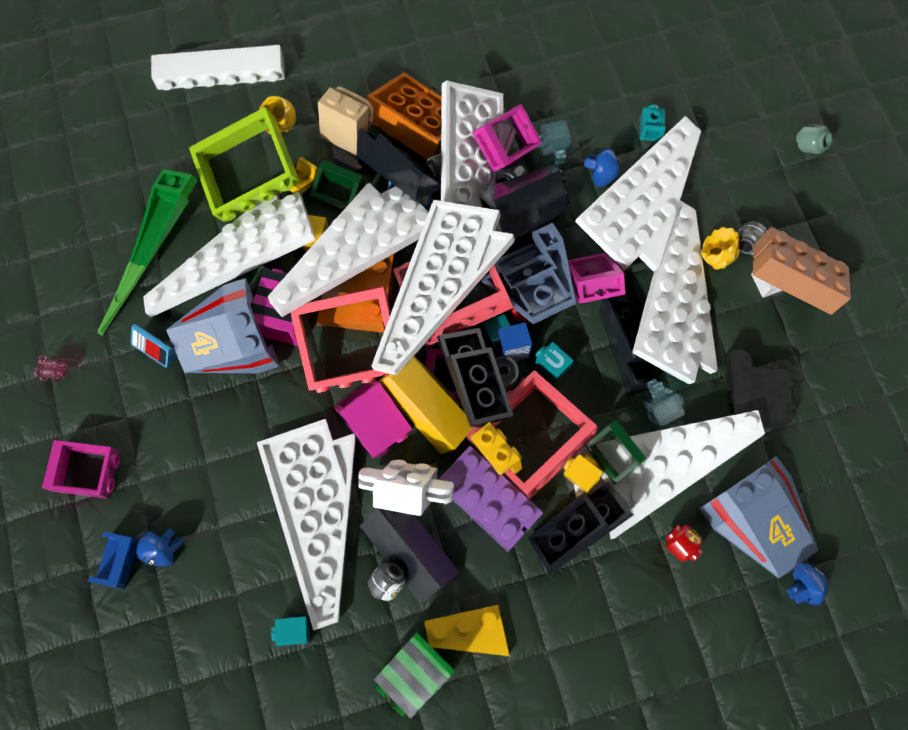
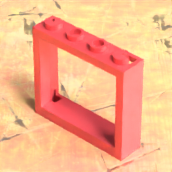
[393,261,513,347]
[290,286,391,393]
[467,370,597,500]

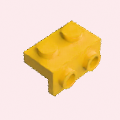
[471,422,522,475]

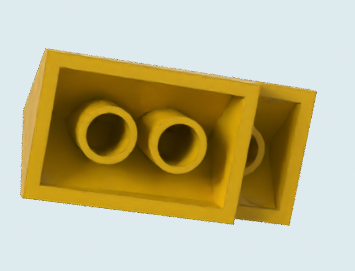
[378,356,474,454]

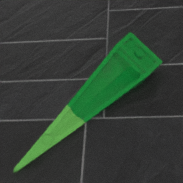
[98,169,197,336]

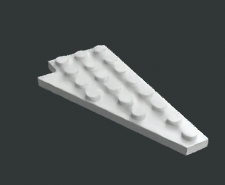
[441,81,516,208]
[575,116,701,272]
[268,183,429,317]
[143,191,315,318]
[371,200,515,375]
[632,200,717,384]
[573,410,765,539]
[257,419,356,630]

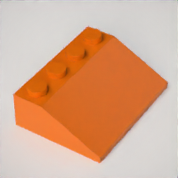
[366,73,442,160]
[317,252,397,333]

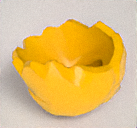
[259,96,296,134]
[700,227,740,269]

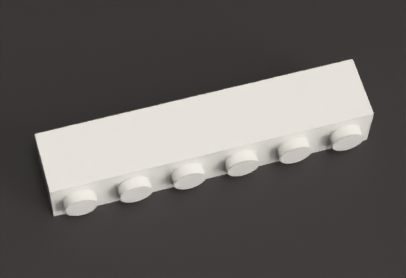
[151,45,284,90]

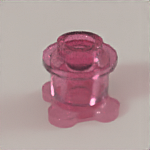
[34,355,67,382]

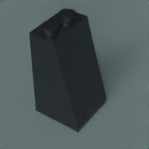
[477,165,570,238]

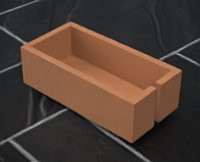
[753,227,851,315]

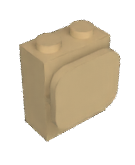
[318,87,373,155]

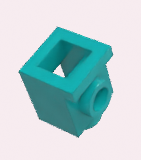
[639,105,665,141]

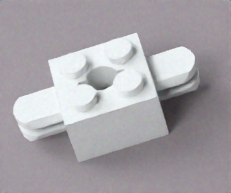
[359,460,454,516]

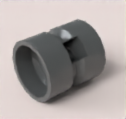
[495,356,519,392]

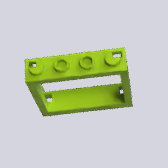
[189,107,300,222]

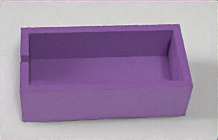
[438,446,543,552]

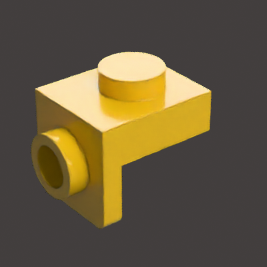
[290,157,318,194]

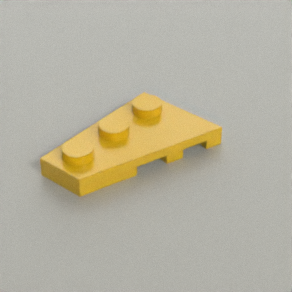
[424,605,509,656]

